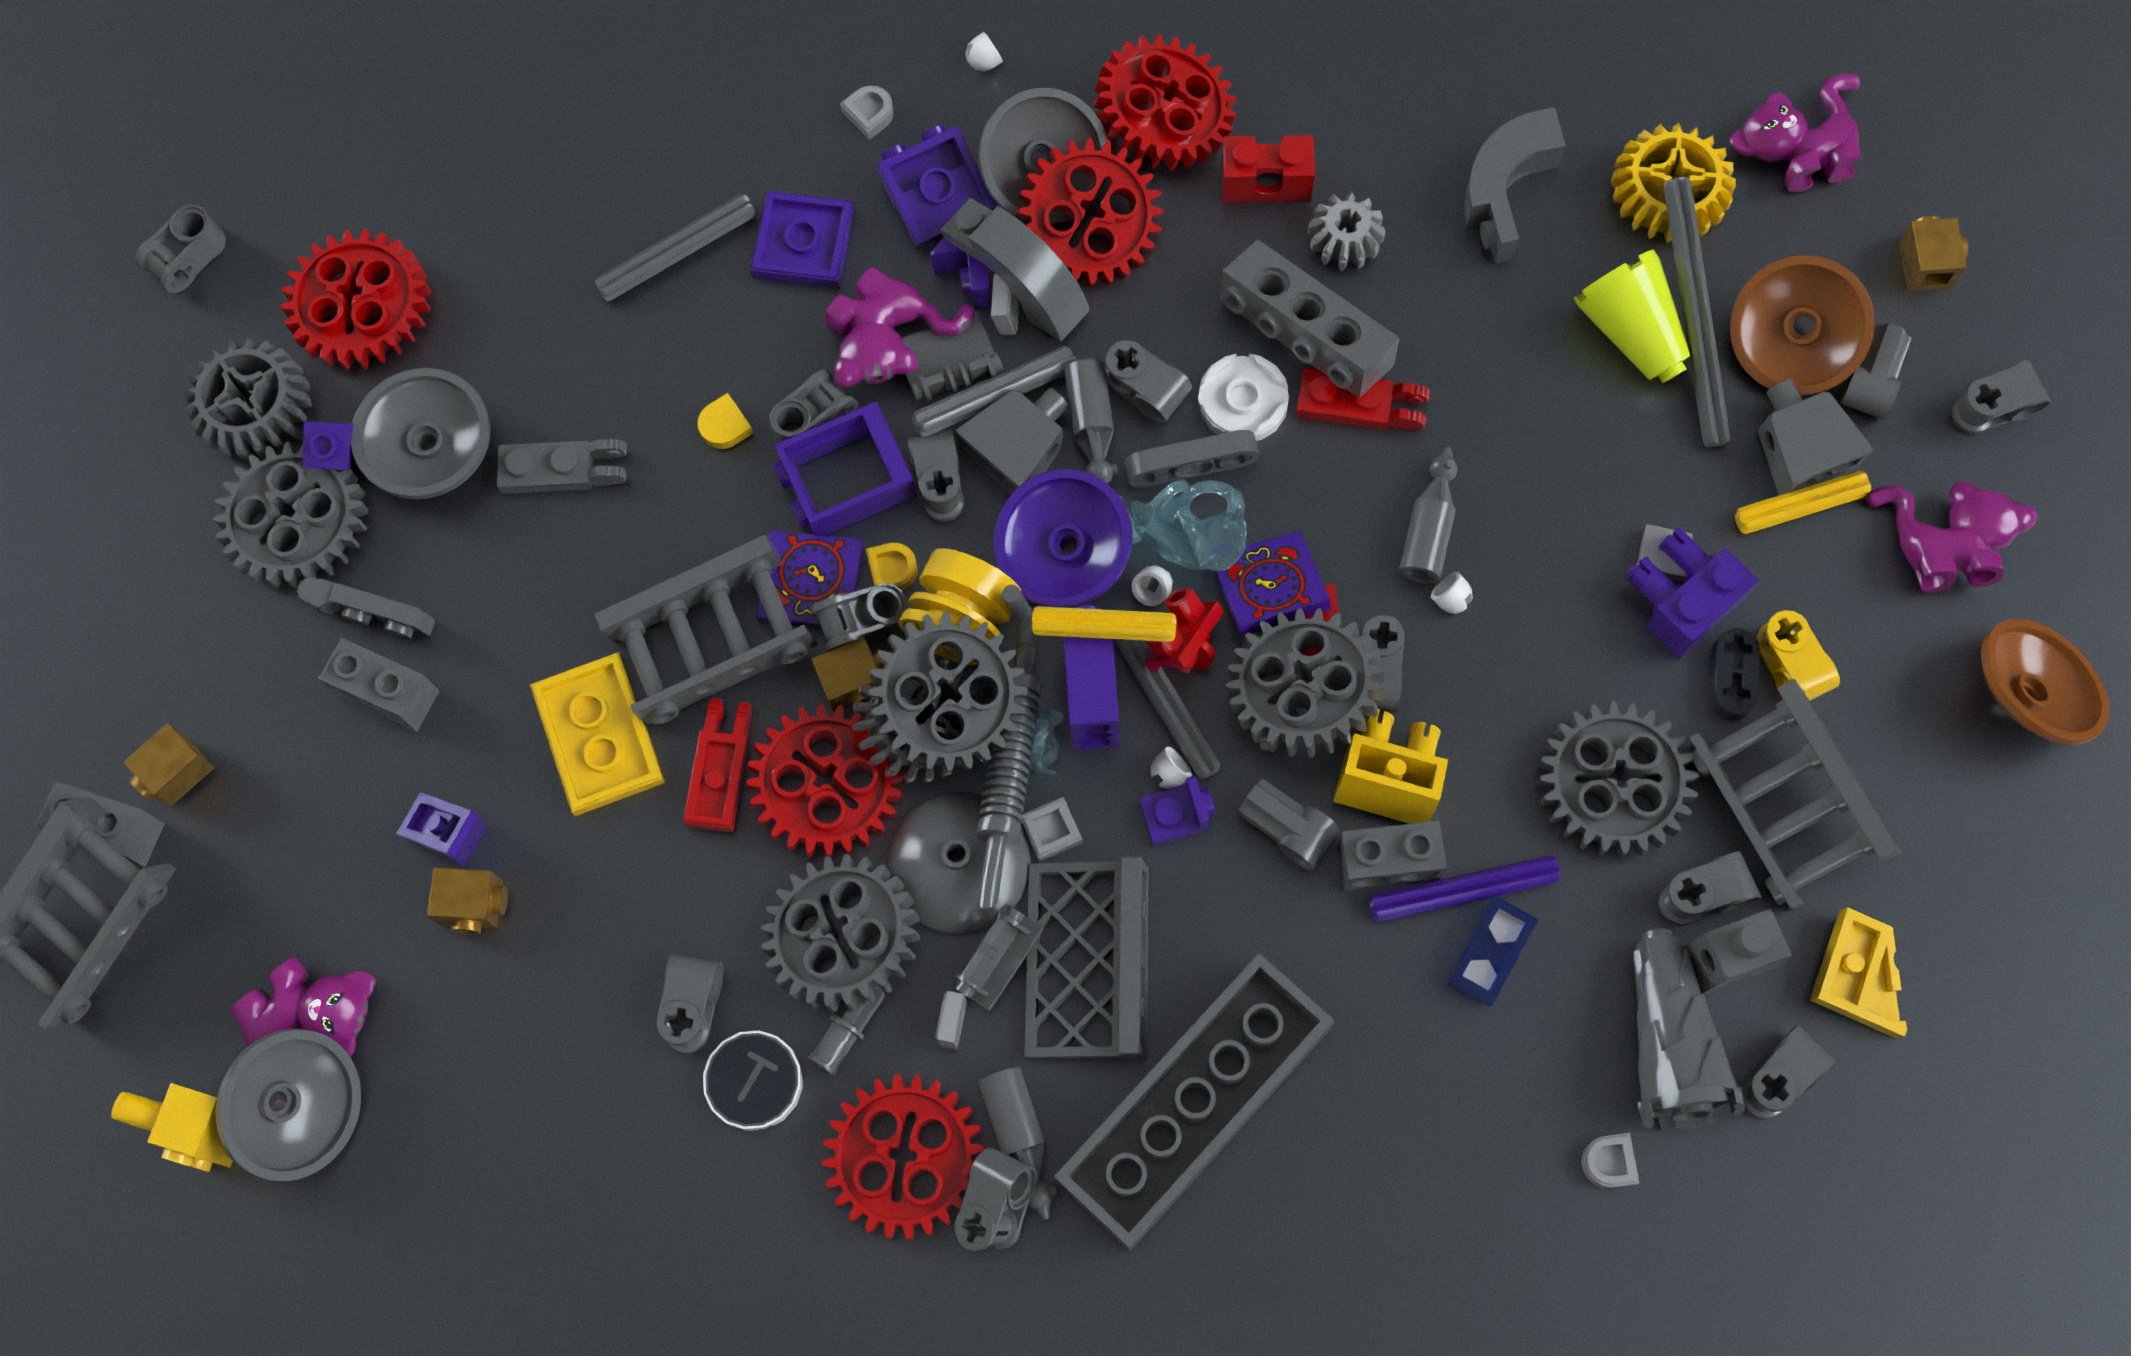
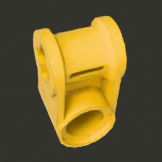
[1755,610,1840,701]

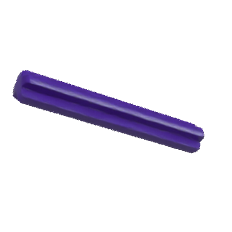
[1369,856,1560,922]

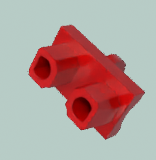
[1143,588,1224,673]

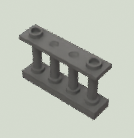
[594,535,818,724]
[1689,679,1902,909]
[0,797,176,1029]

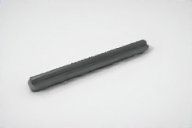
[1664,177,1731,447]

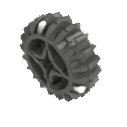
[183,338,312,461]
[853,659,976,783]

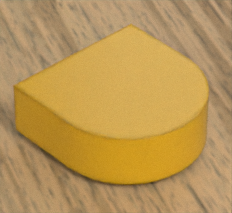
[698,393,754,449]
[866,543,918,590]

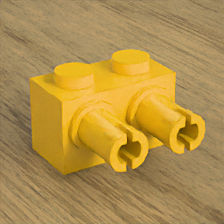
[1333,709,1448,824]
[111,1083,233,1172]

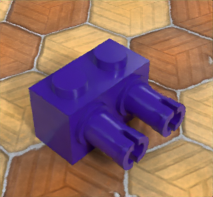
[1624,526,1760,659]

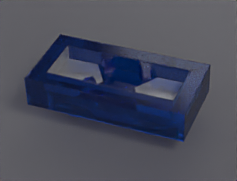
[1447,895,1539,1007]

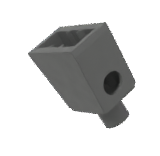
[1758,379,1873,495]
[956,388,1068,495]
[1683,909,1792,995]

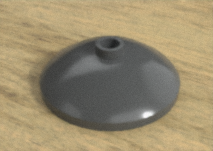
[978,87,1108,224]
[351,368,491,499]
[886,792,1031,935]
[216,1029,361,1182]

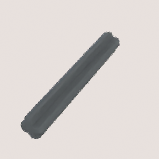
[595,194,756,301]
[912,346,1076,437]
[1113,639,1220,780]

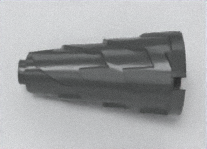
[1632,929,1745,1131]

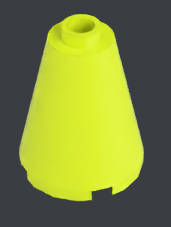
[1573,249,1691,384]

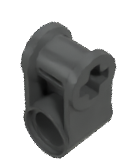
[135,204,226,293]
[1105,340,1193,424]
[1950,360,2052,434]
[769,369,858,444]
[907,428,964,522]
[809,583,907,652]
[1361,615,1405,711]
[1658,852,1761,926]
[657,954,723,1054]
[1741,1024,1837,1120]
[955,1148,1037,1251]

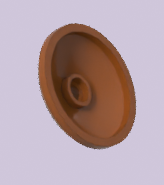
[1730,255,1875,395]
[1981,619,2110,746]

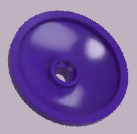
[994,469,1133,608]

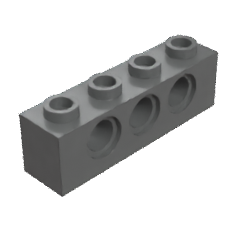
[1220,239,1400,398]

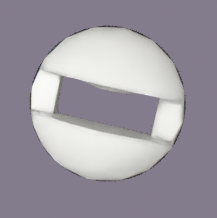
[965,32,1003,72]
[1132,565,1173,606]
[1430,572,1473,614]
[1150,747,1192,789]

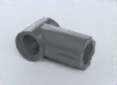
[1839,323,1912,420]
[1238,778,1341,871]

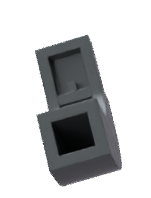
[1464,107,1566,264]
[940,198,1090,341]

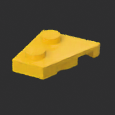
[1810,907,1907,1038]

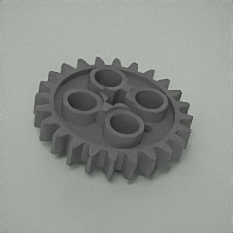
[213,442,369,589]
[1226,608,1385,757]
[867,612,1027,772]
[1537,701,1699,859]
[761,854,920,1013]

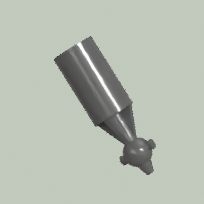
[1064,359,1118,484]
[1399,447,1458,584]
[978,1067,1059,1220]

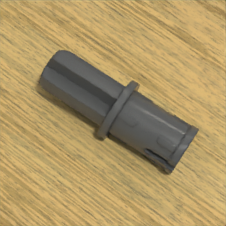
[808,987,885,1076]

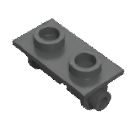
[953,904,1044,1011]

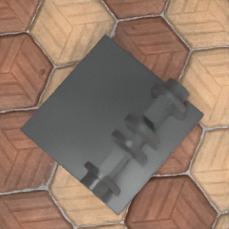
[902,311,1003,410]

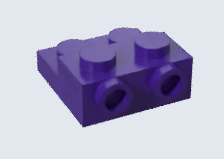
[875,124,997,247]

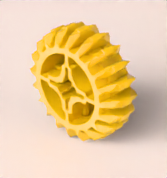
[1611,123,1736,243]

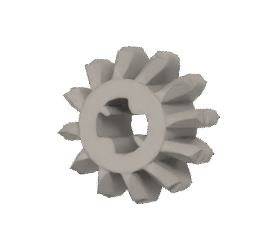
[1308,191,1385,272]

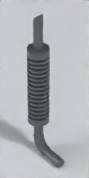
[976,585,1042,909]

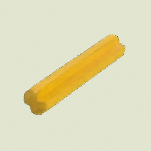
[1734,470,1871,534]
[1032,606,1177,642]

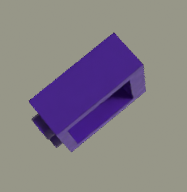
[772,401,917,536]
[1064,605,1120,751]

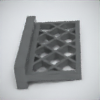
[1024,857,1149,1061]

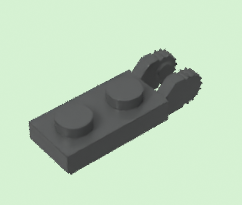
[497,439,627,494]
[296,576,436,639]

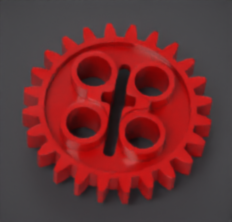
[1094,35,1237,171]
[1016,138,1164,287]
[281,229,431,370]
[746,703,903,858]
[822,1074,985,1241]

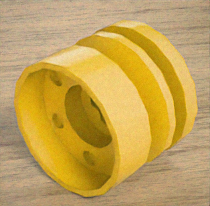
[898,548,1021,666]

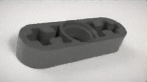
[1124,430,1260,487]

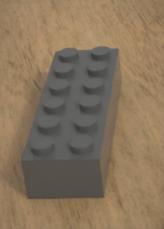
[1054,953,1335,1252]

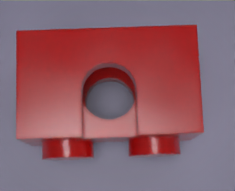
[1222,135,1315,203]

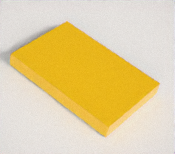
[530,652,665,816]

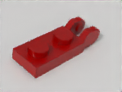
[1296,368,1430,431]
[683,698,753,833]

